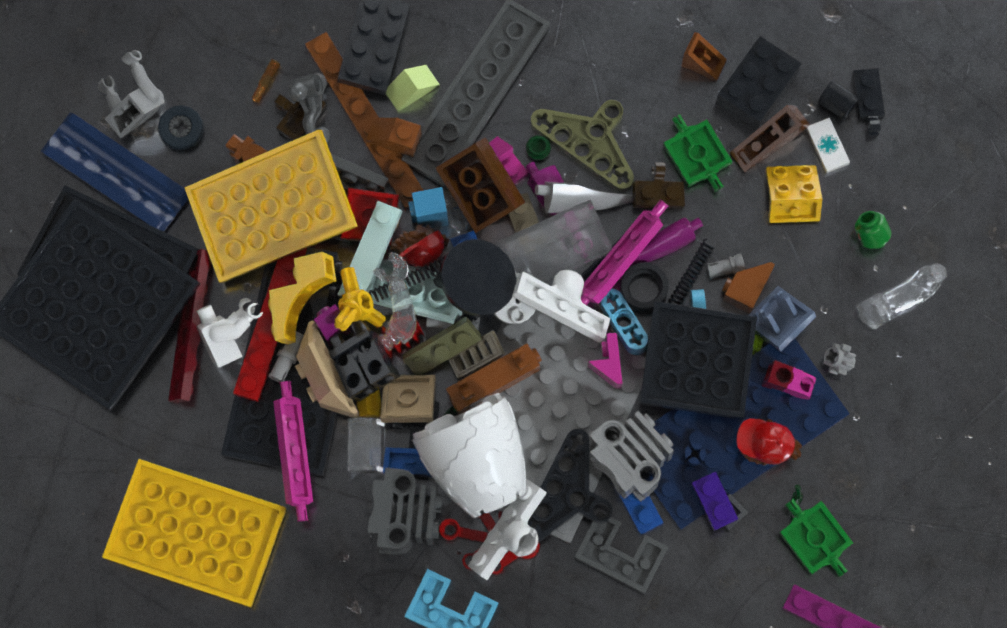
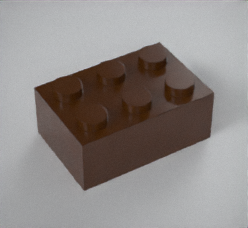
[435,137,525,233]

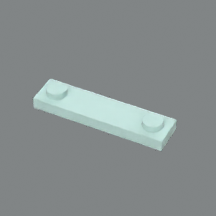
[338,201,403,297]

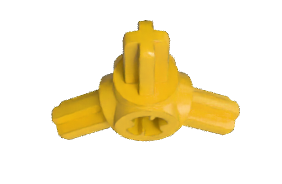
[334,267,386,331]

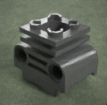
[368,468,443,555]

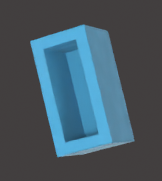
[408,187,448,228]

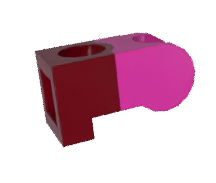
[762,360,816,400]

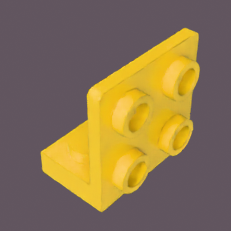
[766,165,822,223]

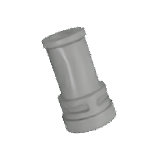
[706,253,745,279]

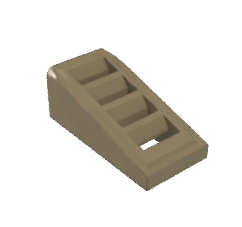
[448,331,505,379]

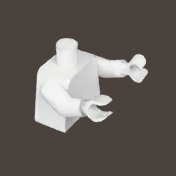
[197,298,263,368]

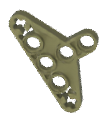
[531,100,634,192]

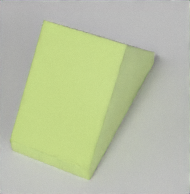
[386,65,440,112]

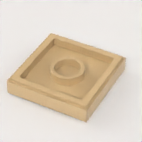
[380,375,436,423]

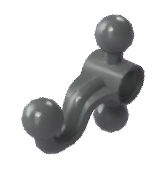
[287,73,330,143]

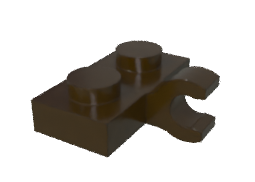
[274,94,327,141]
[632,162,685,209]

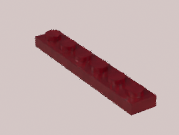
[168,249,211,403]

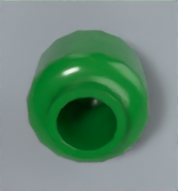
[854,211,892,249]

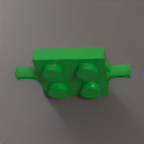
[663,114,732,192]
[779,498,853,577]

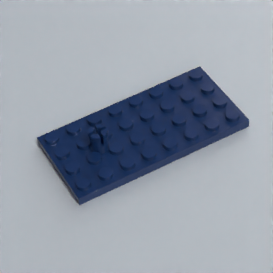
[641,339,850,531]

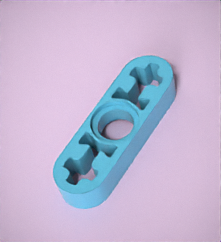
[600,289,648,355]

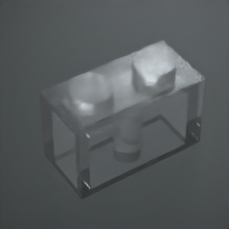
[348,417,384,473]

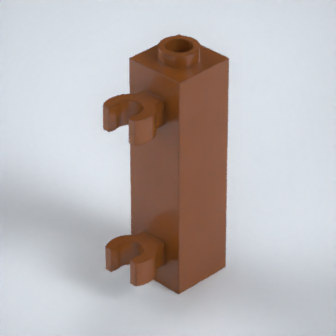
[446,344,542,415]

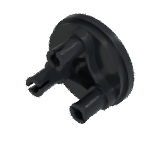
[433,239,516,322]

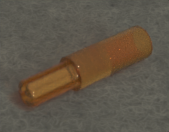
[251,59,281,103]

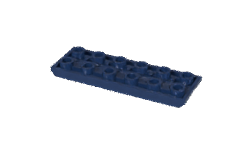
[40,112,188,232]

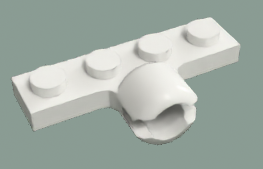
[512,270,610,343]
[468,479,547,580]

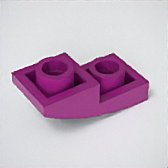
[314,305,351,347]

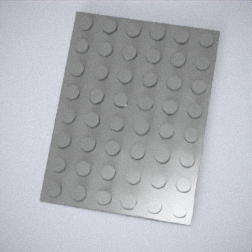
[428,299,647,544]

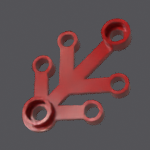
[439,511,540,575]

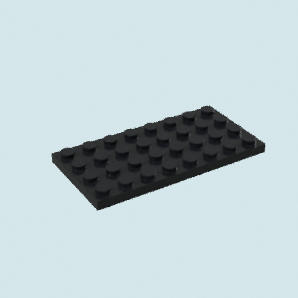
[221,260,354,476]

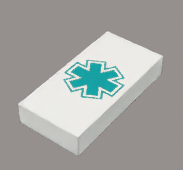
[806,118,850,174]

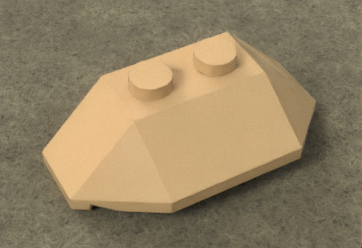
[295,320,360,418]

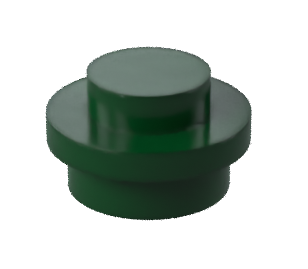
[526,135,551,160]

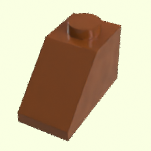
[366,117,422,157]
[722,262,775,314]

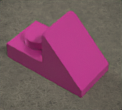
[489,136,529,185]
[588,333,623,389]

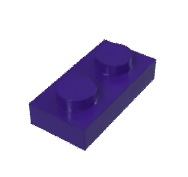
[691,472,738,531]

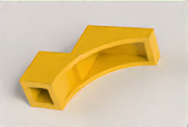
[268,252,336,345]

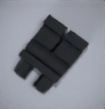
[328,320,401,402]

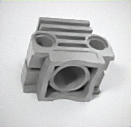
[589,411,674,502]

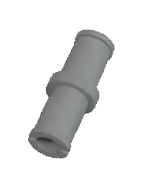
[268,331,304,383]

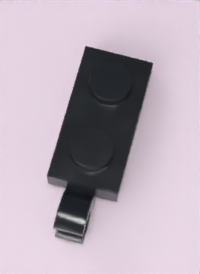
[852,68,885,136]

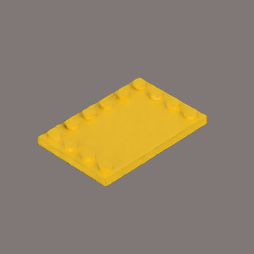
[185,130,358,283]
[102,459,287,608]

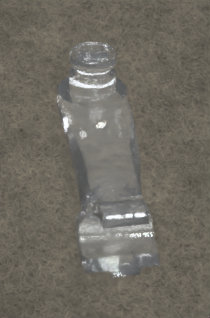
[372,252,417,351]
[857,263,947,330]

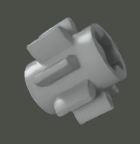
[823,343,856,375]

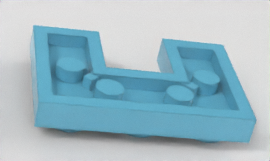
[404,569,499,628]

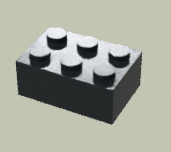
[715,36,802,130]

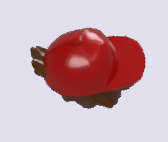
[390,224,449,268]
[736,418,802,466]

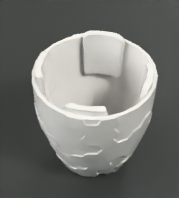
[412,393,526,518]

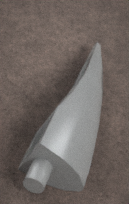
[535,182,633,213]

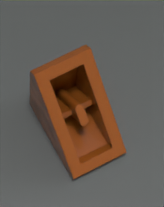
[681,33,727,81]

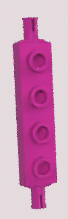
[581,200,669,306]
[273,381,313,522]

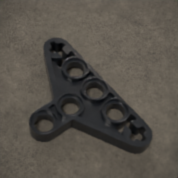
[528,429,613,543]

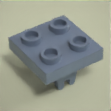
[748,286,816,352]

